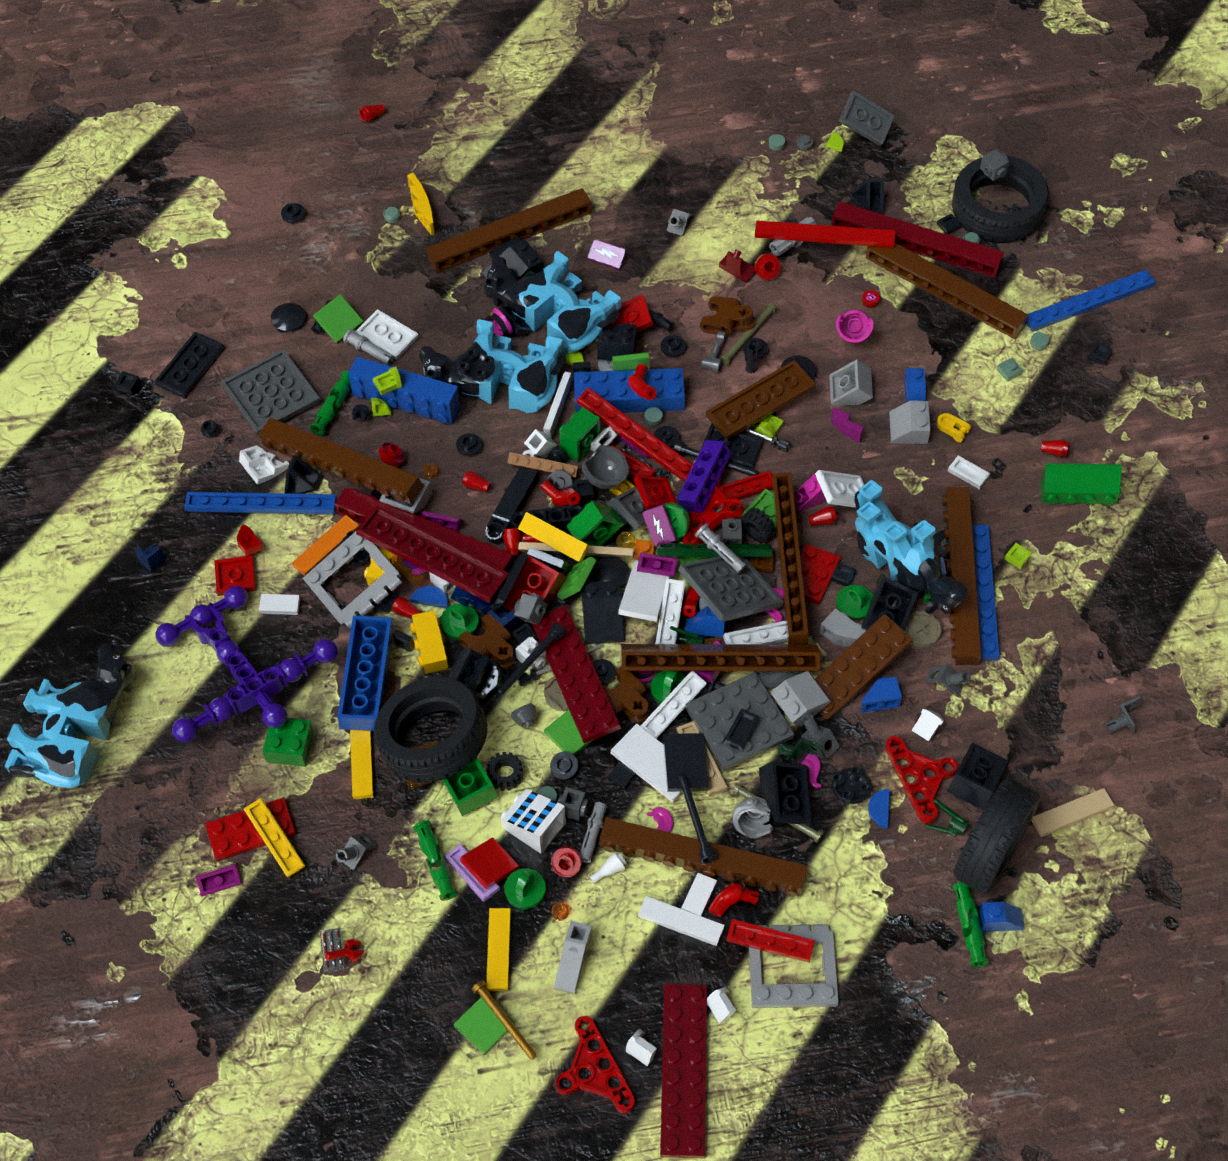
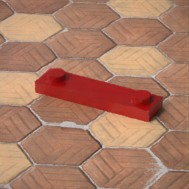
[727,919,815,963]

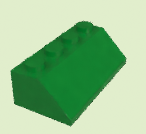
[1039,463,1122,505]

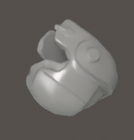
[732,797,773,839]

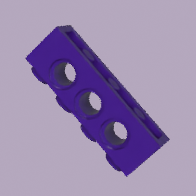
[677,440,732,513]

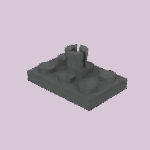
[839,91,895,146]

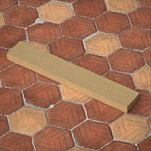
[518,542,634,559]

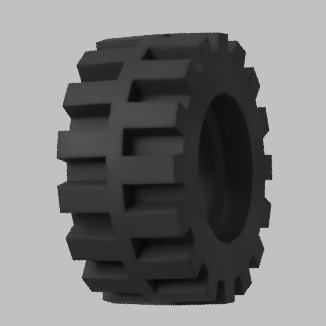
[741,507,776,543]
[487,752,523,791]

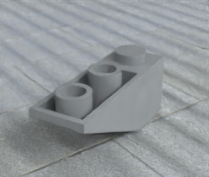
[820,608,866,647]
[554,921,592,994]

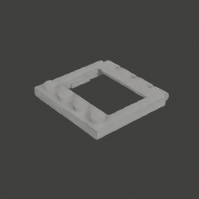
[302,532,402,629]
[749,924,838,1008]

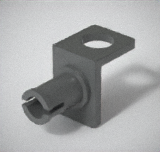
[667,209,693,236]
[925,664,971,695]
[1104,696,1142,734]
[801,714,839,758]
[336,833,378,870]

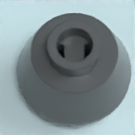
[511,703,537,728]

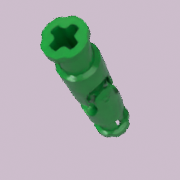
[310,370,351,436]
[413,820,458,901]
[953,882,989,968]

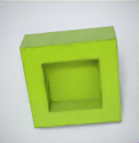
[1004,543,1032,569]

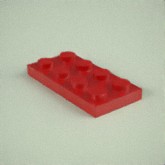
[205,797,296,862]

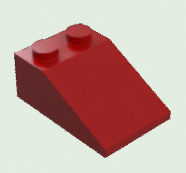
[502,555,567,624]

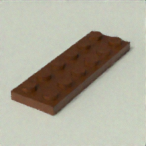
[706,360,816,440]
[815,614,913,722]

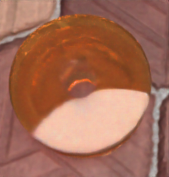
[423,463,438,479]
[552,902,569,921]

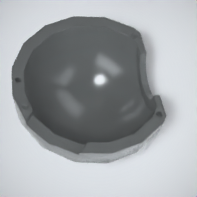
[582,445,629,489]

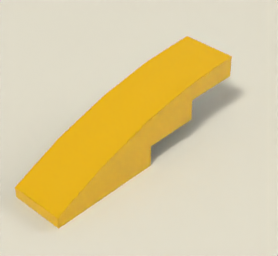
[407,173,435,235]

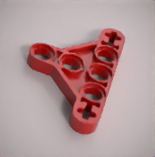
[683,478,745,544]
[885,736,958,824]
[555,1016,635,1114]

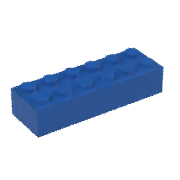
[348,357,460,424]
[574,368,685,413]
[337,615,394,731]

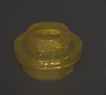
[616,532,635,548]

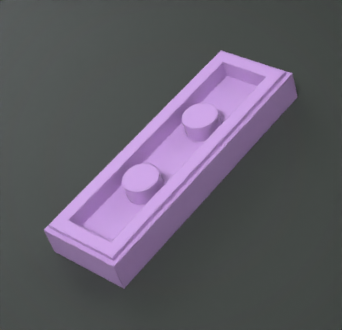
[444,844,500,902]

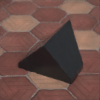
[848,179,884,214]
[284,455,323,494]

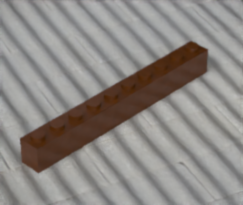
[427,188,592,273]
[866,243,1028,339]
[258,418,423,504]
[772,473,808,644]
[942,487,981,665]
[620,644,821,671]
[599,817,808,897]

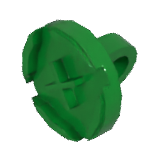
[664,502,690,540]
[836,584,873,621]
[440,604,479,640]
[650,670,686,704]
[504,869,546,910]

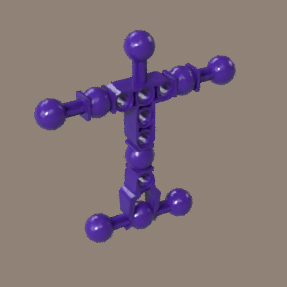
[155,586,338,743]

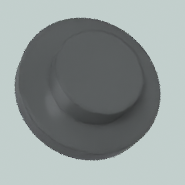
[796,135,813,151]

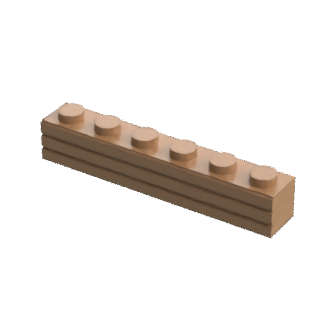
[507,452,578,478]

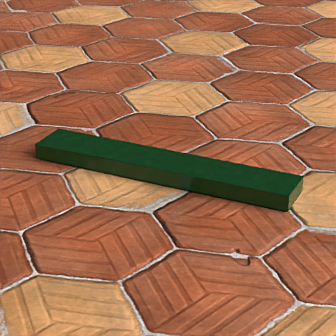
[657,543,772,557]

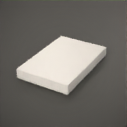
[355,309,419,360]
[815,470,864,507]

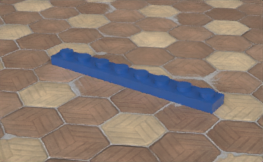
[1026,270,1156,332]
[184,492,337,514]
[972,525,999,661]

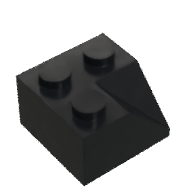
[597,323,637,361]

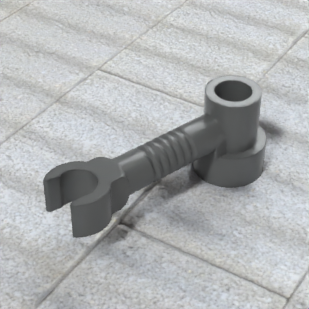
[702,331,727,373]

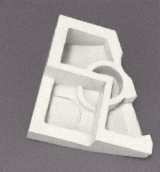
[239,446,289,485]

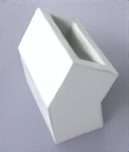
[590,427,617,452]

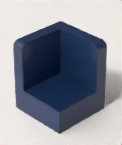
[134,545,165,571]
[488,609,519,632]

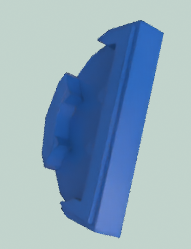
[410,586,448,609]
[868,789,890,829]

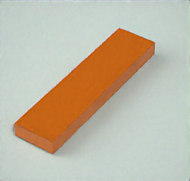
[292,515,359,576]

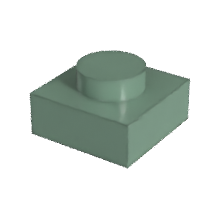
[997,358,1023,382]

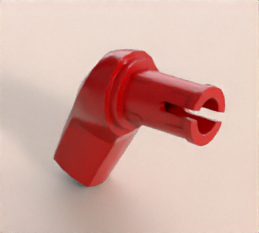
[628,363,657,400]
[540,479,580,507]
[683,586,701,617]
[708,883,759,917]

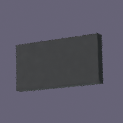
[154,332,225,399]

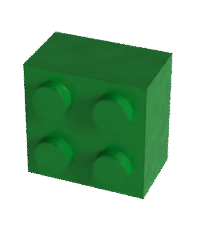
[559,407,600,463]
[567,501,624,546]
[262,718,314,767]
[442,757,498,816]

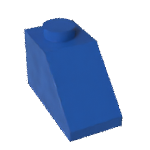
[903,368,926,403]
[685,606,726,638]
[860,677,902,713]
[979,902,1024,932]

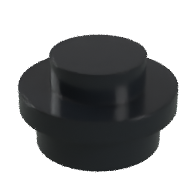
[201,420,219,438]
[548,447,566,463]

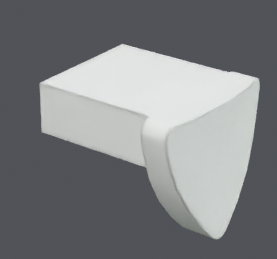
[912,709,944,741]
[707,987,736,1024]
[626,1029,657,1066]

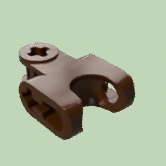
[700,296,756,335]
[459,614,514,669]
[602,666,649,723]

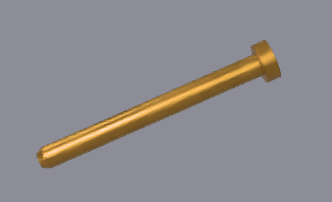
[472,980,537,1060]

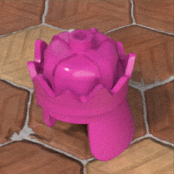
[836,309,874,343]

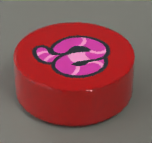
[862,290,880,308]

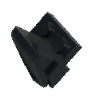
[448,647,501,700]

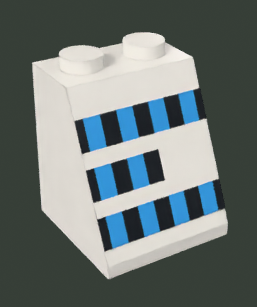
[501,789,566,854]

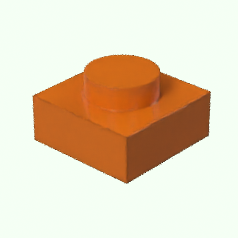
[634,539,655,560]

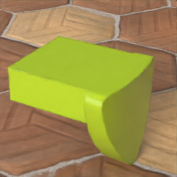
[372,367,402,395]
[755,415,784,438]

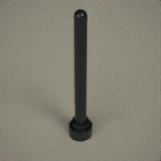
[673,440,759,476]
[497,623,566,696]
[679,774,717,864]

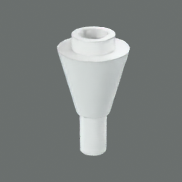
[590,852,626,884]

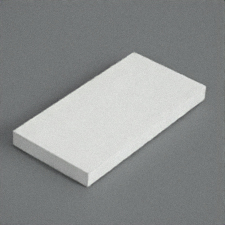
[618,560,670,622]
[610,724,683,802]

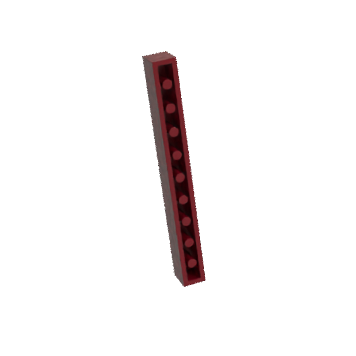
[831,202,1004,278]
[335,487,513,572]

